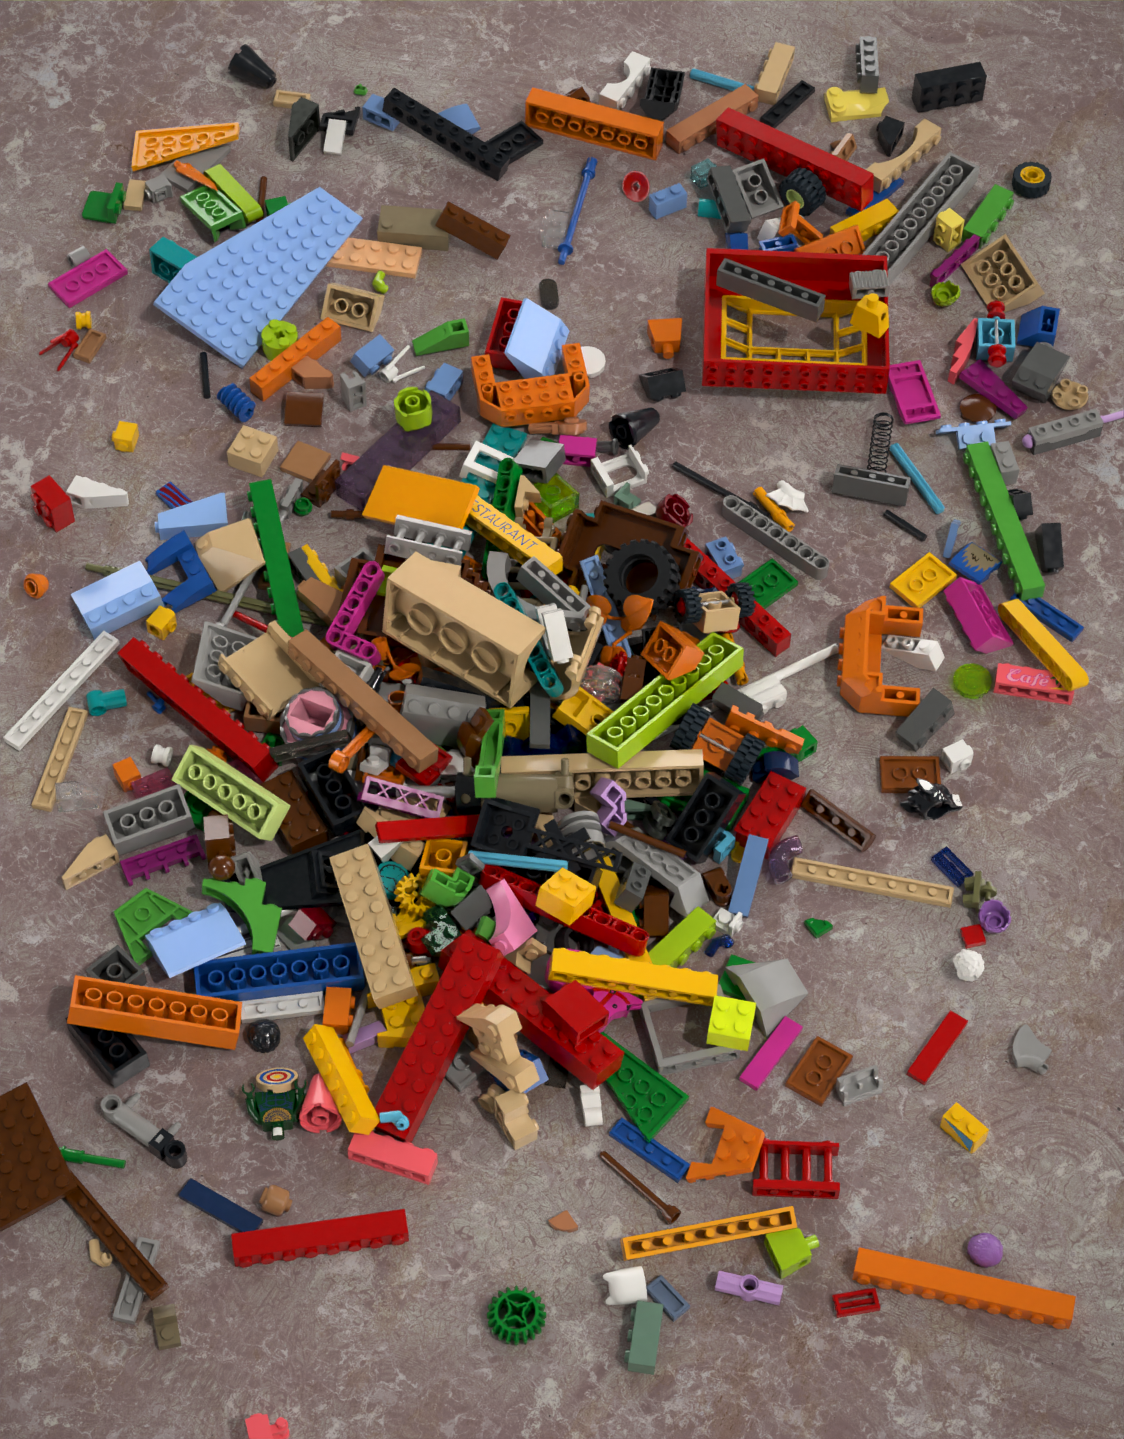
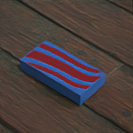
[156,481,193,509]

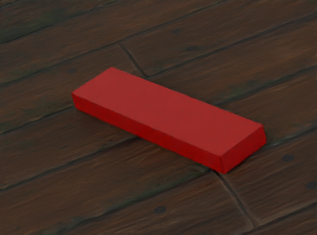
[906,1010,968,1086]

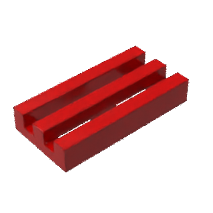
[832,1288,881,1318]

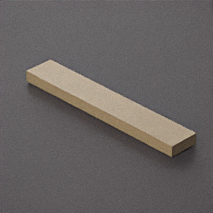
[31,707,88,812]

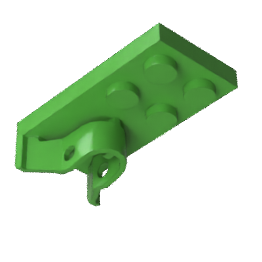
[180,185,246,242]

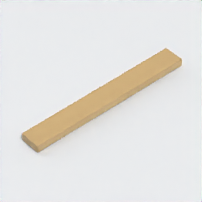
[790,857,954,908]

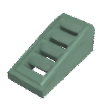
[624,799,653,820]

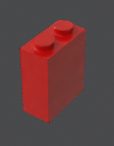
[542,979,609,1045]

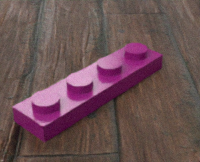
[930,234,980,287]

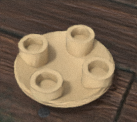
[1051,379,1088,410]

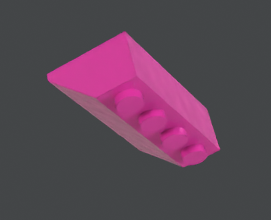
[944,577,1014,654]

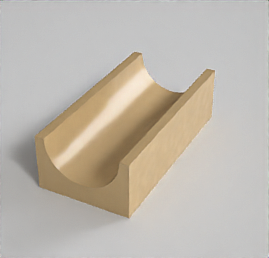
[382,552,546,709]

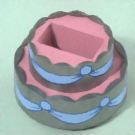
[280,687,360,762]

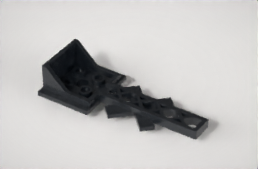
[471,797,623,874]

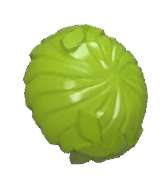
[931,280,960,307]

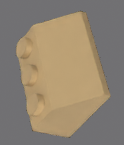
[321,283,385,332]

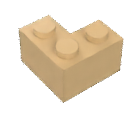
[494,1090,539,1150]

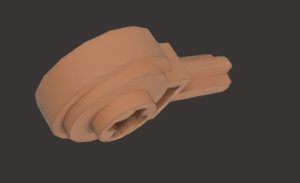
[528,417,587,437]

